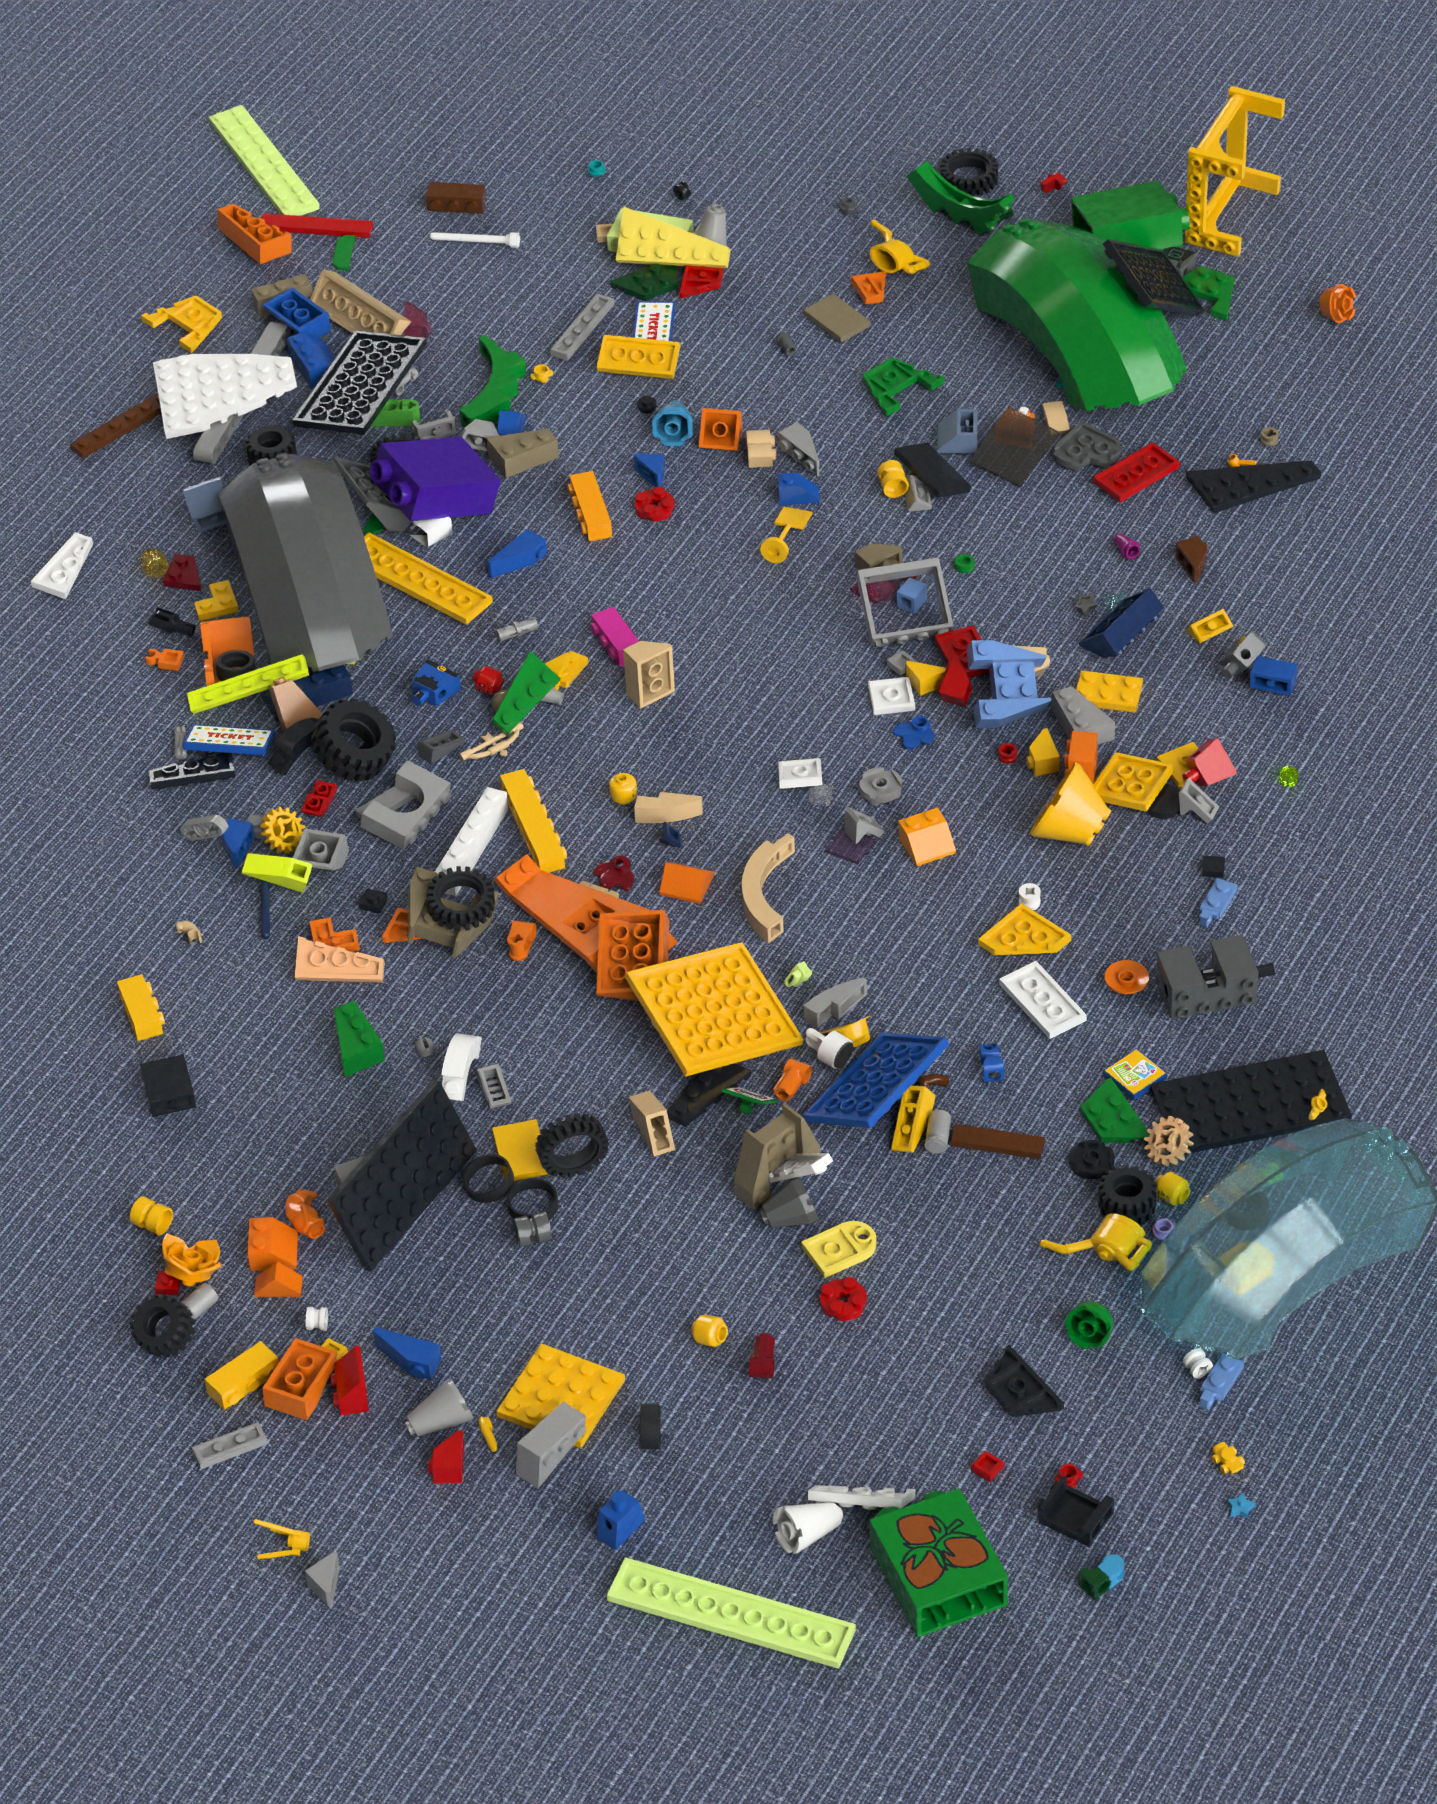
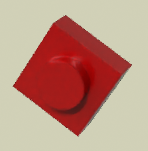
[155,1271,181,1295]

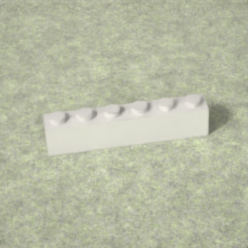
[435,787,508,896]

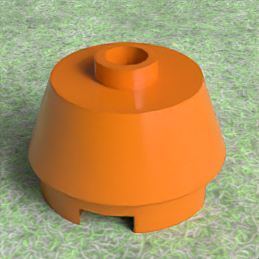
[1320,284,1356,323]

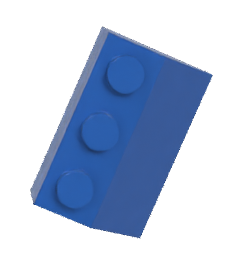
[262,287,331,338]
[287,332,335,389]

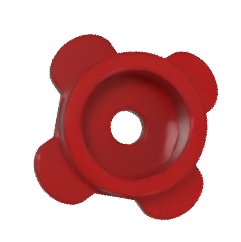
[1055,1464,1083,1488]

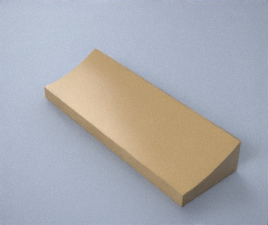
[310,270,411,335]

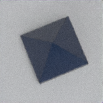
[661,822,681,848]

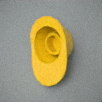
[820,1016,870,1047]

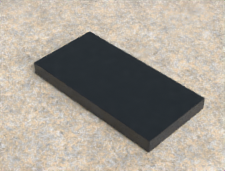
[894,442,971,498]

